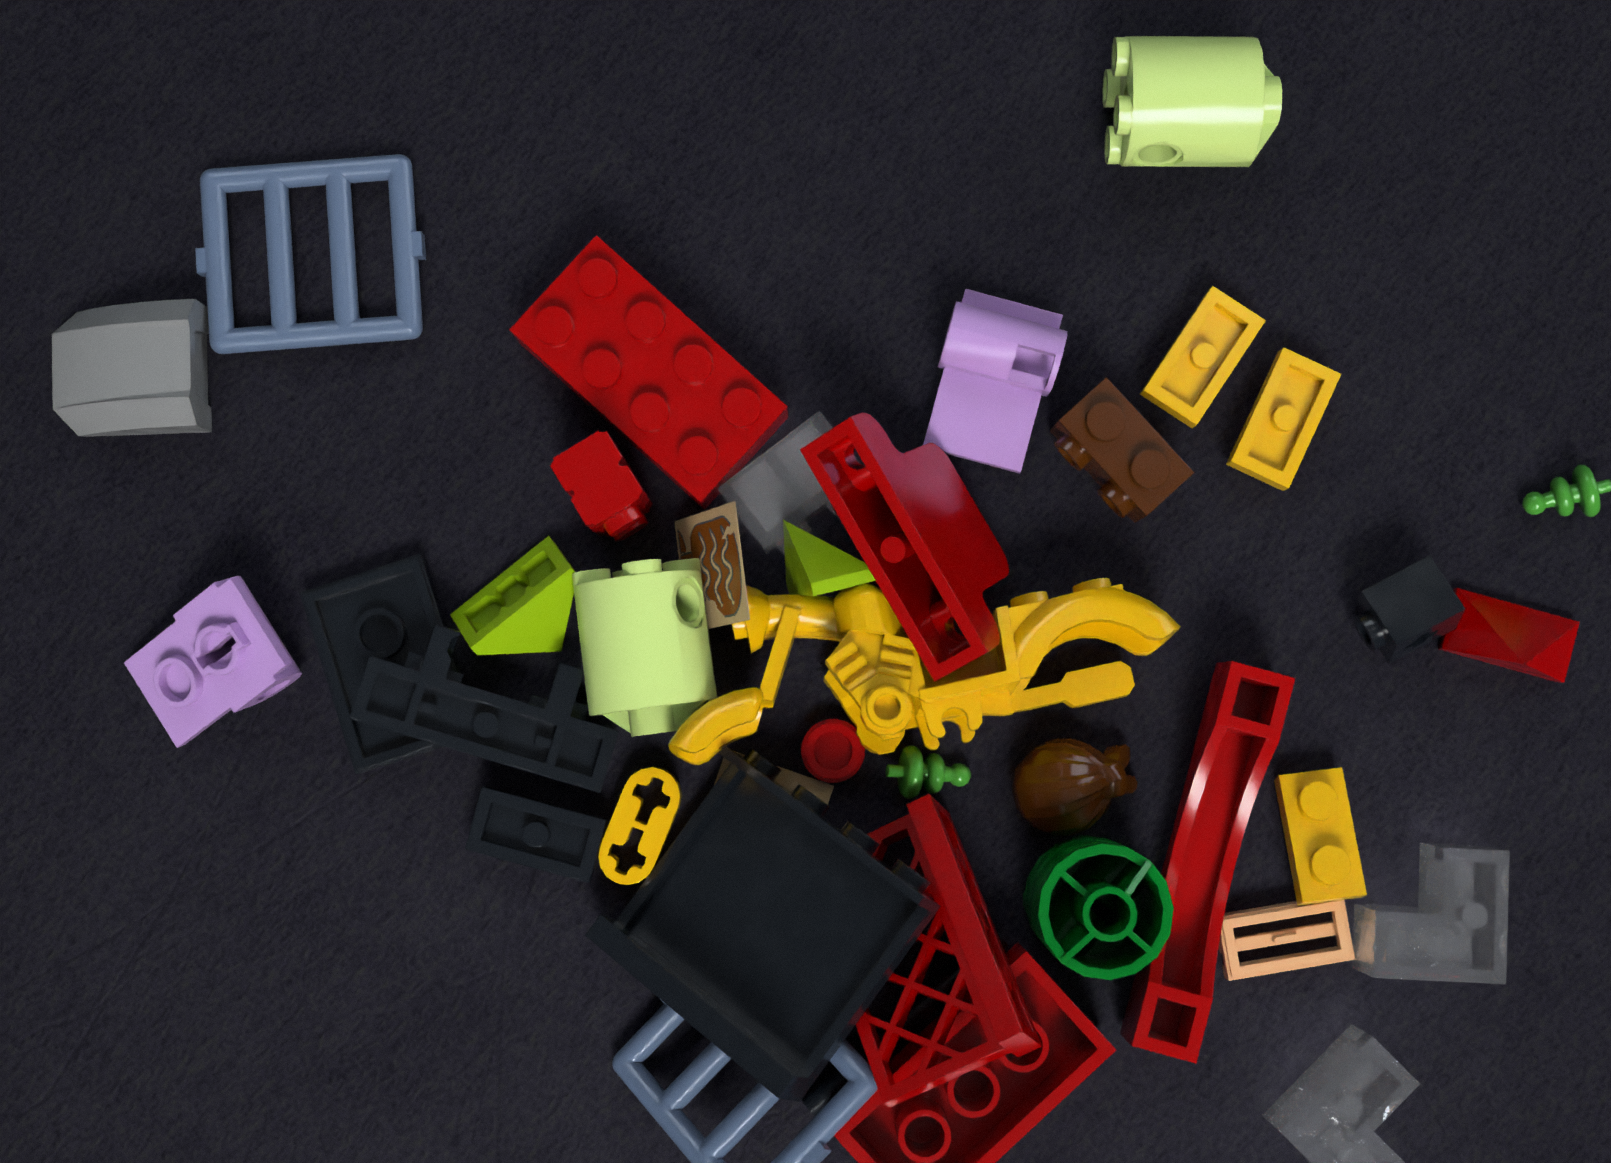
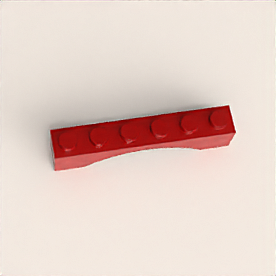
[1120,661,1295,1064]

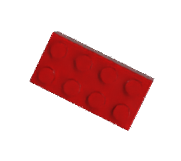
[509,235,788,510]
[834,942,1116,1163]

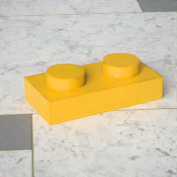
[1140,286,1266,428]
[1226,347,1341,491]
[1274,767,1367,906]

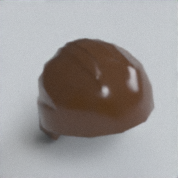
[1011,738,1138,836]

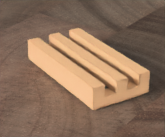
[1219,900,1355,981]

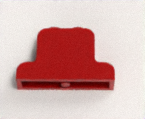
[800,412,1009,682]

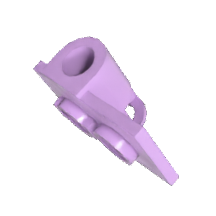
[923,289,1068,474]
[124,576,302,748]

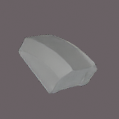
[52,299,212,437]

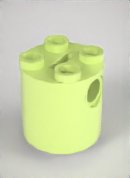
[1102,36,1282,167]
[572,558,717,737]

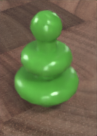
[1522,465,1611,517]
[886,745,971,799]

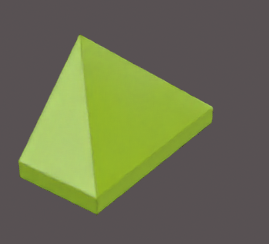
[783,520,876,596]
[450,536,576,655]

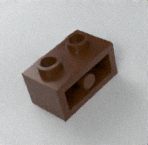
[1050,377,1194,523]

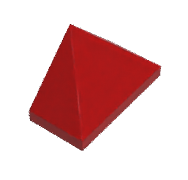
[1438,588,1580,683]

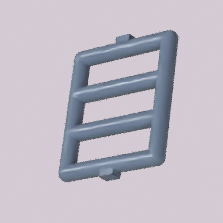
[195,154,426,354]
[612,999,878,1163]

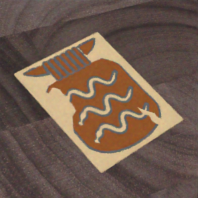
[675,501,750,629]

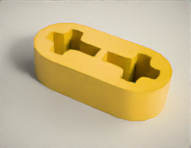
[598,766,682,885]

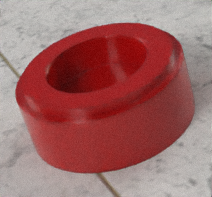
[801,719,865,783]

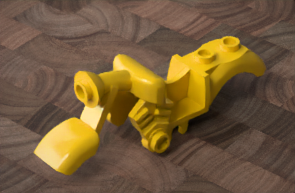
[668,578,1181,765]

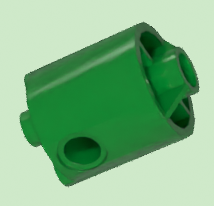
[1022,835,1174,980]

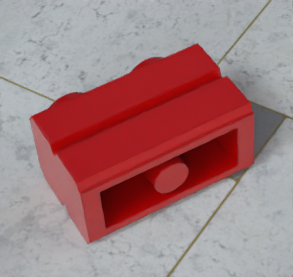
[550,430,653,542]

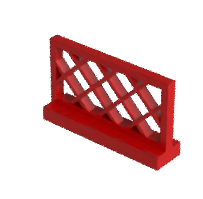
[856,794,1042,1107]

